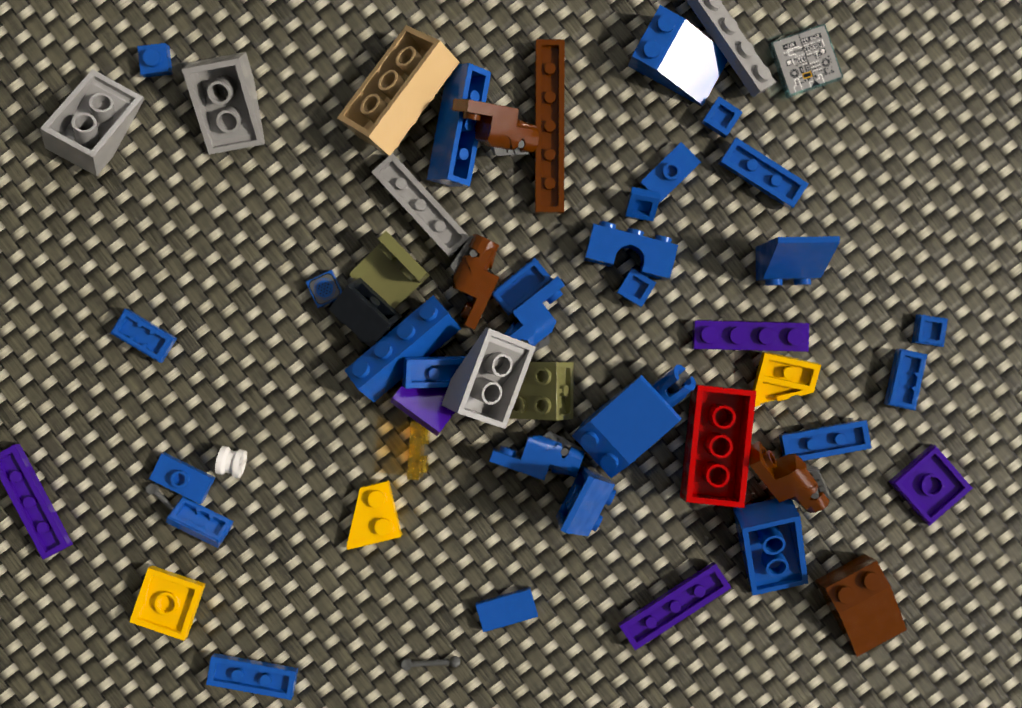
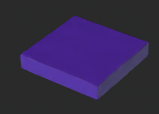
[390,386,455,436]
[889,444,973,526]

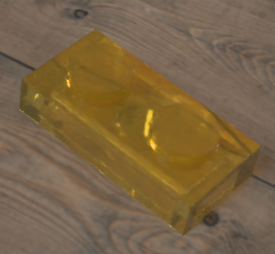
[407,420,430,480]

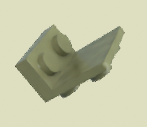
[350,231,430,309]
[509,362,574,421]

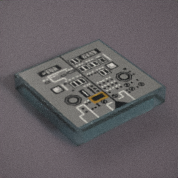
[768,24,844,98]

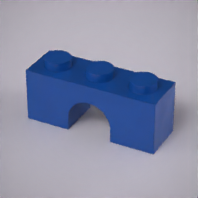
[583,221,678,281]

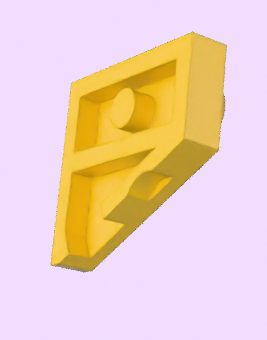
[752,351,821,407]
[347,480,402,550]

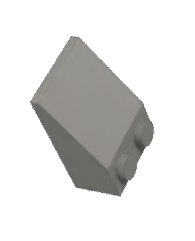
[182,52,265,155]
[40,69,144,176]
[442,327,536,429]

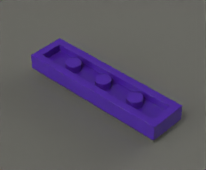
[692,320,809,352]
[0,444,73,560]
[618,562,731,650]

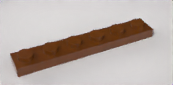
[535,39,565,214]

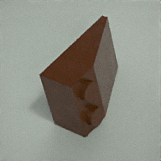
[815,554,907,657]

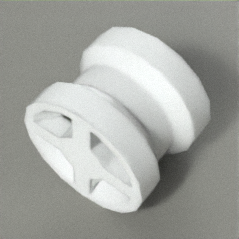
[215,446,247,478]

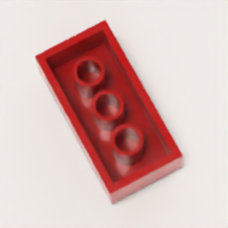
[680,384,756,508]

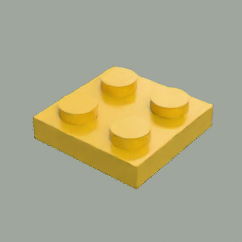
[129,565,206,641]

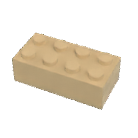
[337,25,460,156]

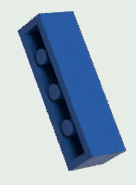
[427,63,491,187]
[344,295,462,402]

